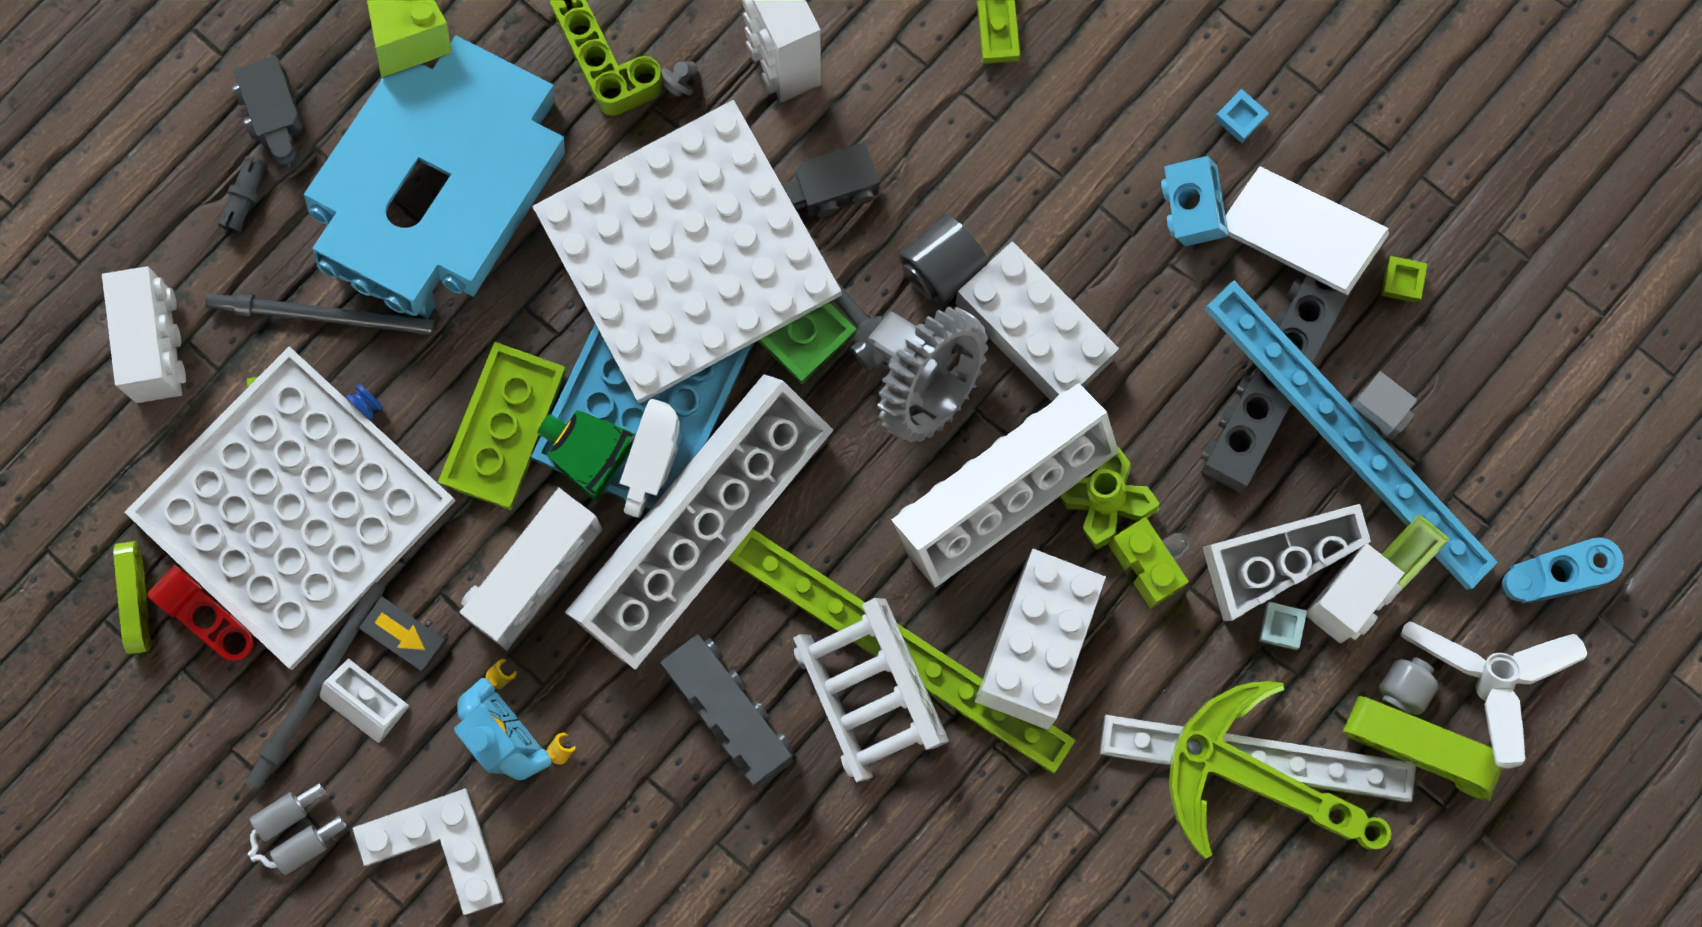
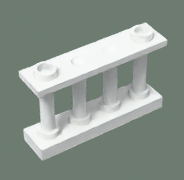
[793,598,949,782]

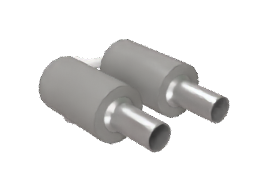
[248,783,347,876]

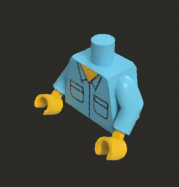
[454,659,576,780]

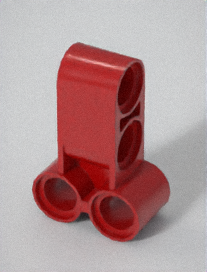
[146,565,256,661]

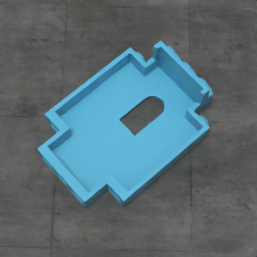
[303,35,565,319]

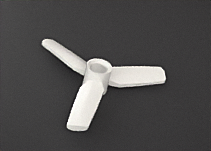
[1400,622,1587,769]

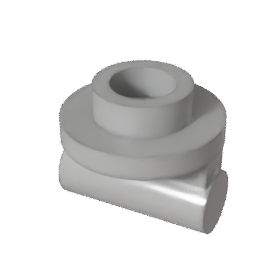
[661,61,698,97]

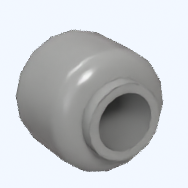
[1379,657,1439,715]

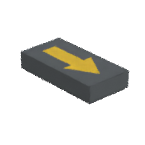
[359,596,447,673]

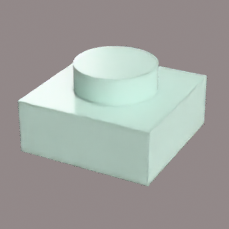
[1259,602,1307,650]

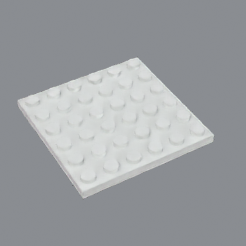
[532,100,842,404]
[124,347,455,670]

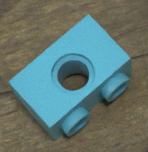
[1161,156,1229,246]

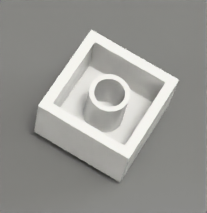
[1306,543,1405,644]

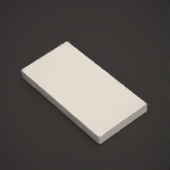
[1226,167,1389,295]

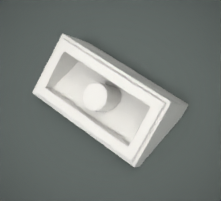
[319,658,409,743]

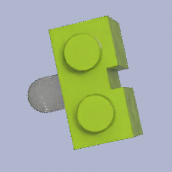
[1108,517,1189,609]

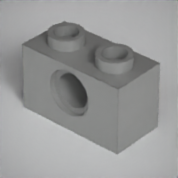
[1351,371,1418,441]

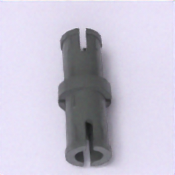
[217,156,268,234]

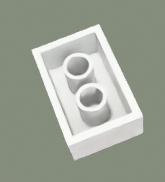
[102,266,186,403]

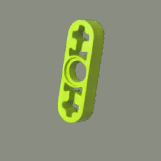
[114,541,151,655]

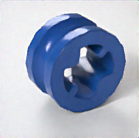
[345,384,384,421]

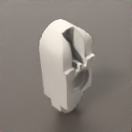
[619,398,681,518]

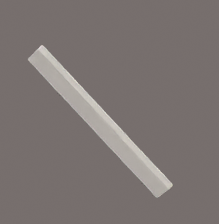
[1099,715,1416,803]

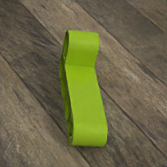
[549,0,663,116]
[1342,696,1503,801]

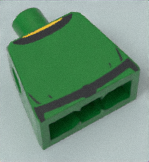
[538,410,635,503]

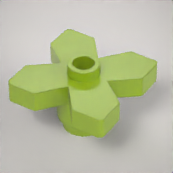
[1059,447,1160,549]

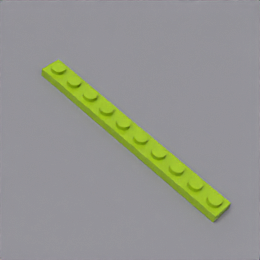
[728,529,1076,774]

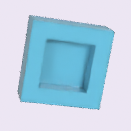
[1214,89,1269,143]

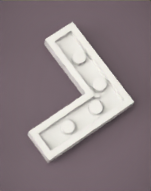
[353,788,504,915]

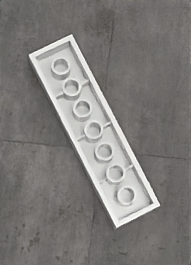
[565,374,833,670]

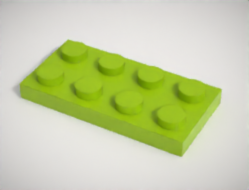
[438,341,567,511]

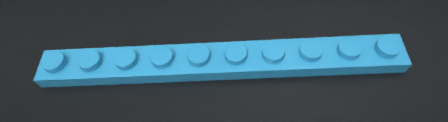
[1204,280,1498,590]

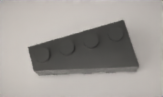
[660,634,794,791]

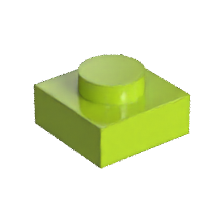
[1381,256,1428,303]

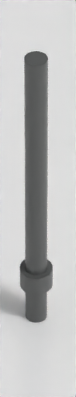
[205,293,435,335]
[244,583,385,791]

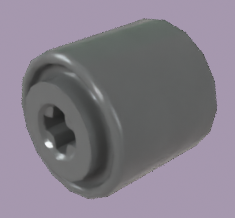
[899,214,989,305]

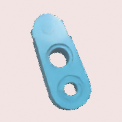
[1502,537,1624,604]

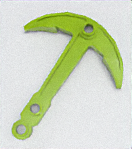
[1169,681,1391,859]

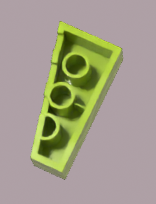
[367,0,452,78]

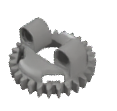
[867,307,988,442]

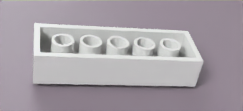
[892,383,1119,588]

